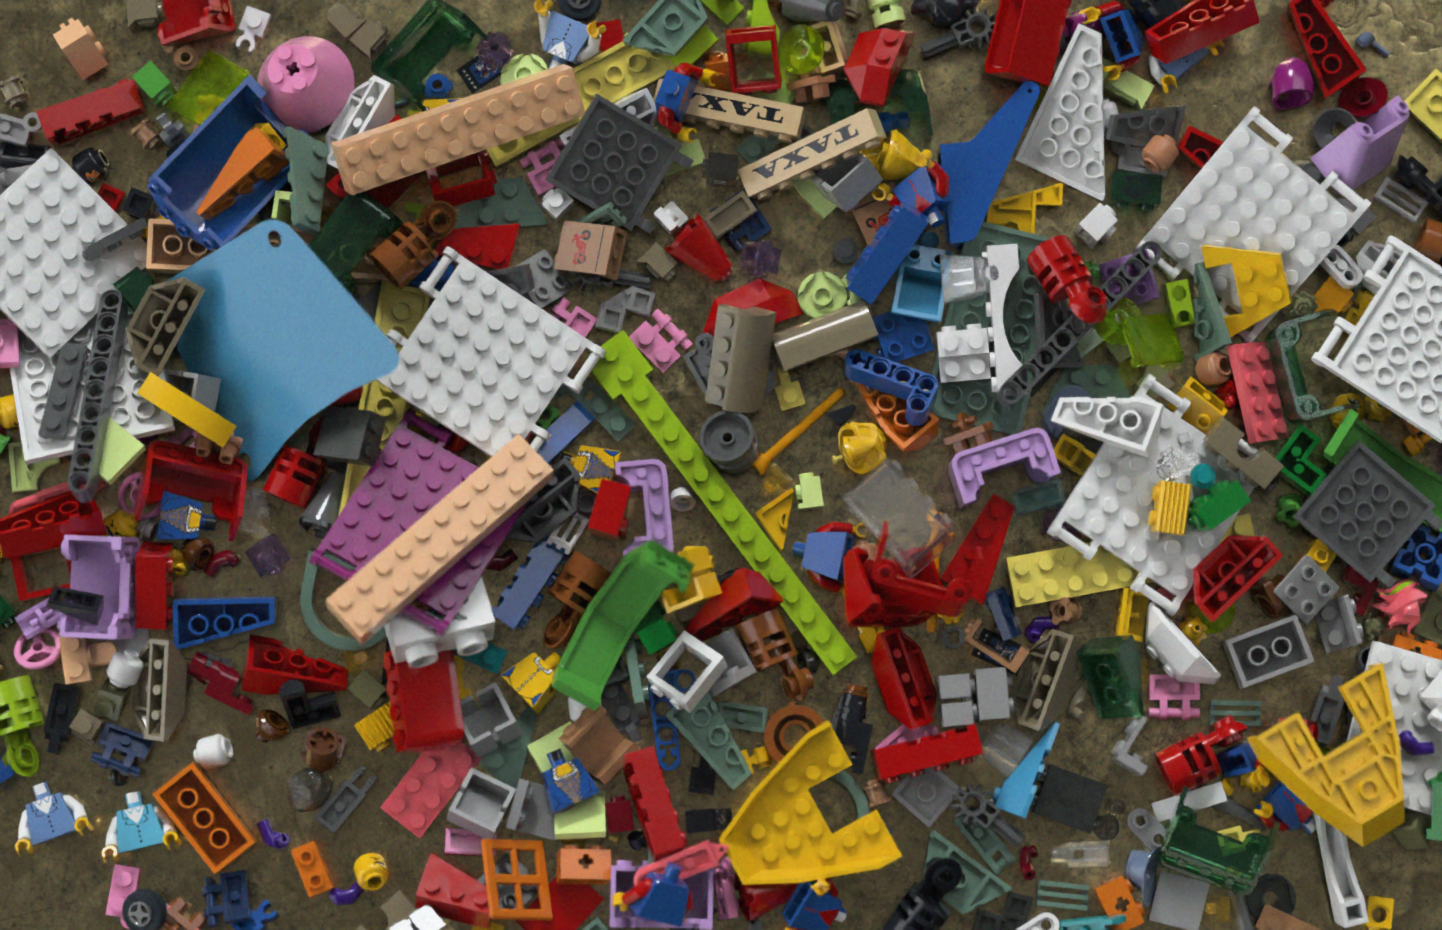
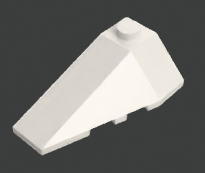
[1051,397,1164,458]

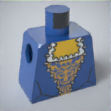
[156,492,216,540]
[542,748,599,813]

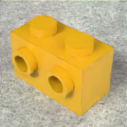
[1167,376,1229,435]

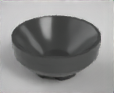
[1313,108,1357,149]

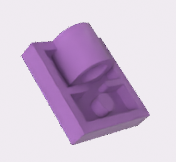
[1099,250,1161,312]

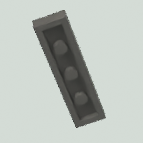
[39,343,89,440]

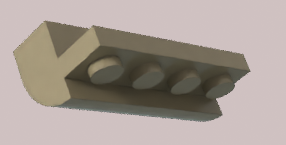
[772,300,878,373]
[705,304,776,413]

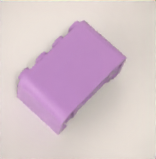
[948,428,1061,509]
[615,459,674,557]
[610,860,714,929]

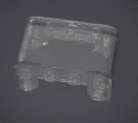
[841,458,956,578]

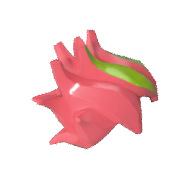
[1373,579,1427,634]

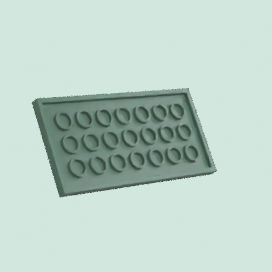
[928,222,1050,435]

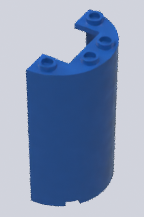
[147,74,309,251]

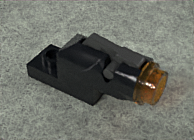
[831,683,873,775]

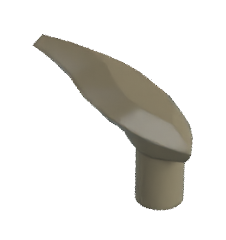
[1067,676,1093,721]

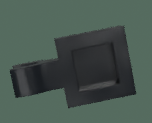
[688,755,716,795]

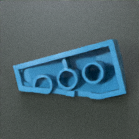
[991,722,1060,818]

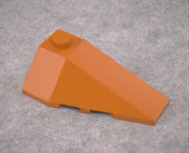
[196,127,290,221]
[855,369,940,451]

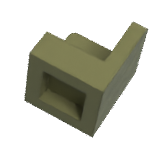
[1393,810,1431,850]

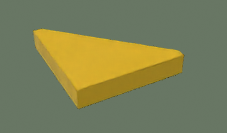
[754,488,794,552]

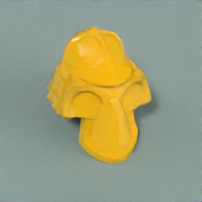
[858,129,921,181]
[838,421,889,474]

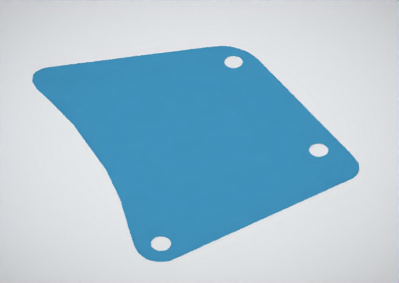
[167,220,399,482]

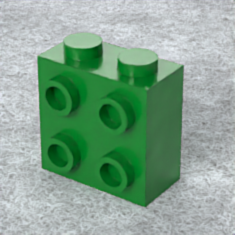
[1187,479,1251,532]

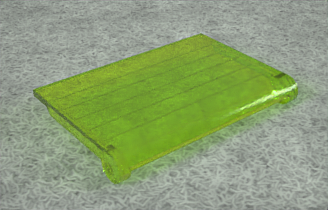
[167,50,251,126]
[1120,313,1185,368]

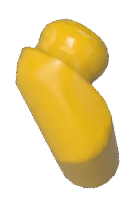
[173,548,189,576]

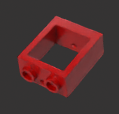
[725,25,782,96]
[426,151,497,206]
[10,546,71,603]

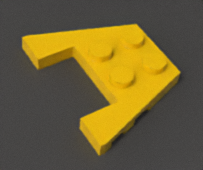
[986,183,1063,234]
[1201,244,1292,338]

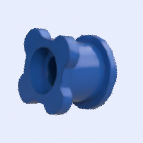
[425,73,453,99]

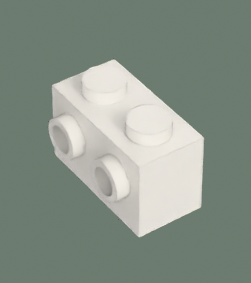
[1074,203,1118,249]

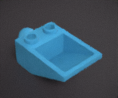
[891,231,953,323]

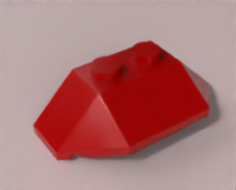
[844,27,915,107]
[703,278,803,352]
[1193,535,1284,623]
[871,627,937,730]

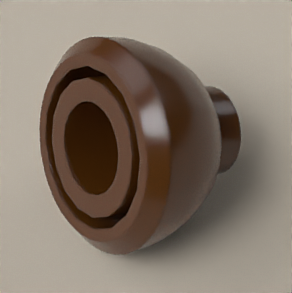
[180,538,214,571]
[256,709,289,743]

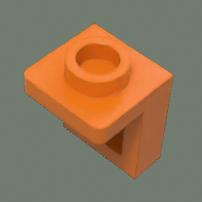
[703,52,731,91]

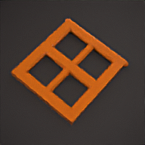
[481,839,553,920]

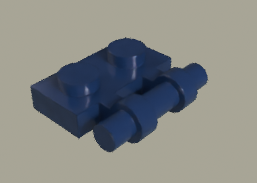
[710,188,772,253]
[985,587,1022,641]
[90,721,154,778]
[202,870,251,928]

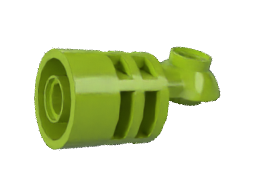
[0,675,45,777]

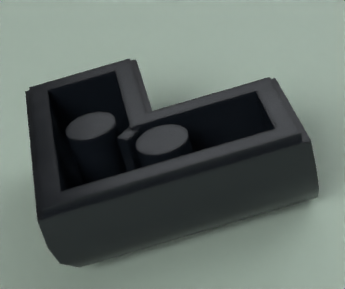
[279,680,341,729]

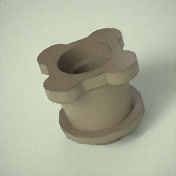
[0,75,28,107]

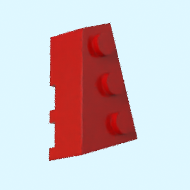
[135,542,174,630]
[416,853,492,929]

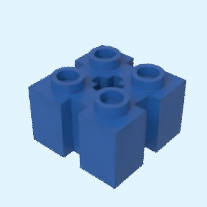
[1389,524,1442,592]

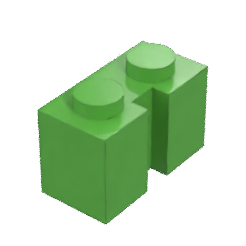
[132,60,177,108]

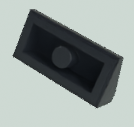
[0,141,51,169]

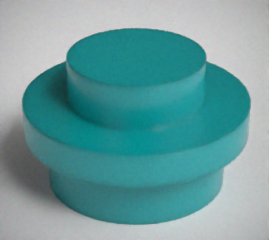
[1190,464,1216,489]

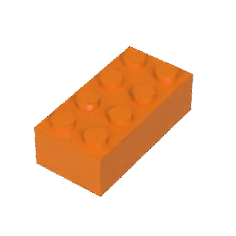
[152,762,258,874]

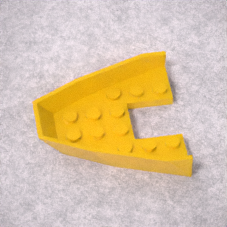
[1247,662,1405,847]
[719,720,902,885]

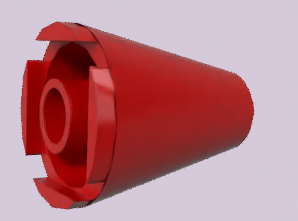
[664,214,733,282]
[734,873,799,921]

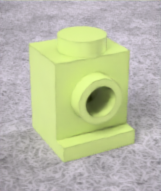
[795,472,824,511]

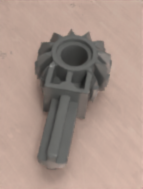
[920,7,995,58]
[569,270,652,293]
[950,783,1026,847]

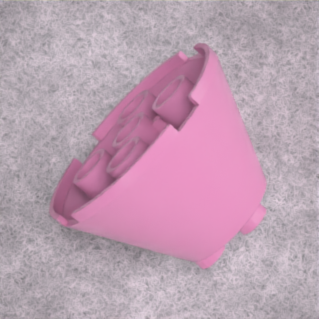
[257,36,355,133]

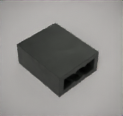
[313,406,386,466]
[1030,764,1108,833]

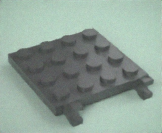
[545,93,694,234]
[1292,440,1442,588]

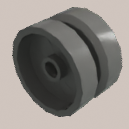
[699,411,760,474]

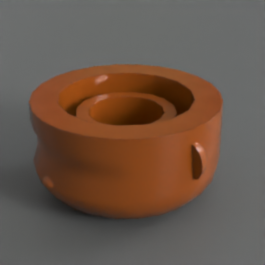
[764,701,824,763]

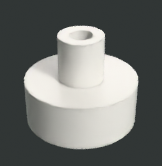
[670,485,696,512]

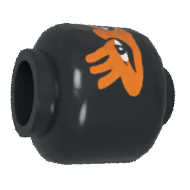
[71,147,109,184]

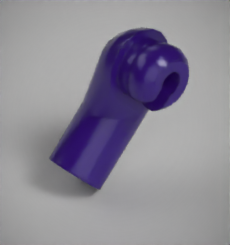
[1025,616,1059,642]
[1399,730,1434,756]
[256,819,290,849]
[329,880,364,906]

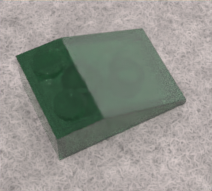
[1076,635,1144,719]

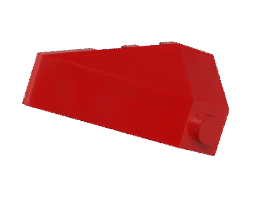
[678,568,784,642]
[241,634,348,695]

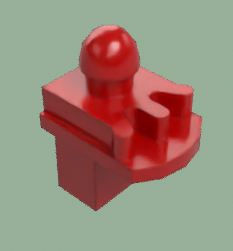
[1213,372,1239,409]

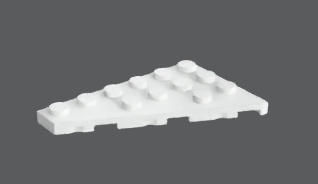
[1015,23,1106,201]

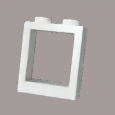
[647,631,728,713]

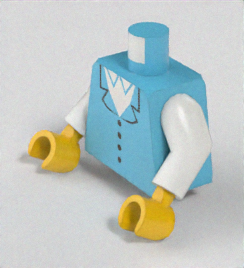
[102,791,182,863]

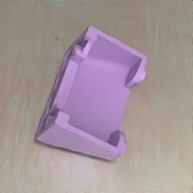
[1310,95,1409,195]
[58,535,141,640]

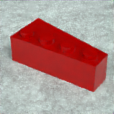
[588,478,631,543]

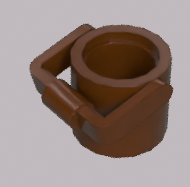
[1250,574,1289,619]
[301,728,346,772]

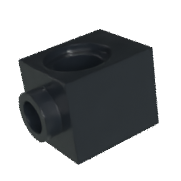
[122,187,157,224]

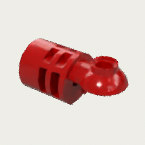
[1027,235,1107,324]
[262,417,327,509]
[1154,715,1249,797]

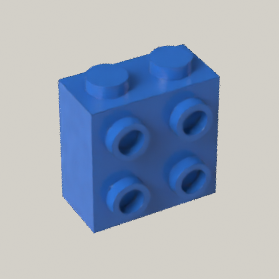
[872,311,935,363]

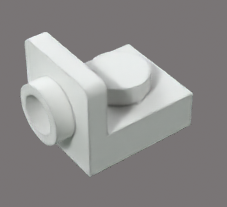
[654,202,688,236]

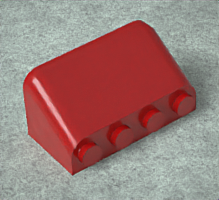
[985,0,1072,87]
[383,649,464,753]

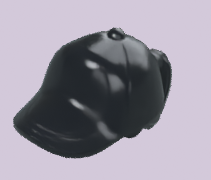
[911,0,979,26]

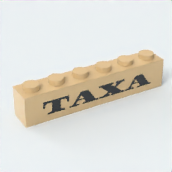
[654,78,806,143]
[738,108,887,200]

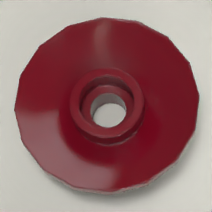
[1339,77,1388,118]

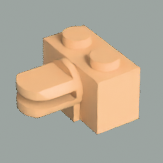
[53,17,108,80]
[790,22,848,76]
[58,634,119,685]

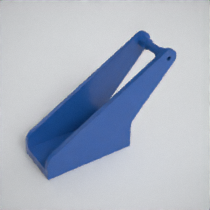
[937,81,1040,251]

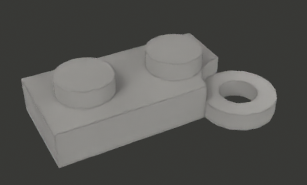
[0,112,42,148]

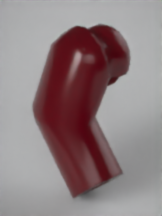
[487,548,518,571]
[203,550,239,578]
[1019,844,1038,881]

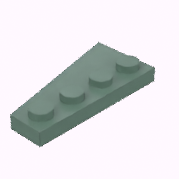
[283,126,329,235]
[665,691,752,791]

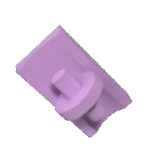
[14,598,63,640]

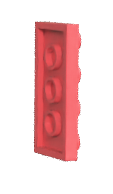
[1227,341,1288,444]
[380,742,482,839]

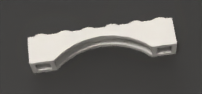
[982,244,1028,397]
[1313,812,1369,928]

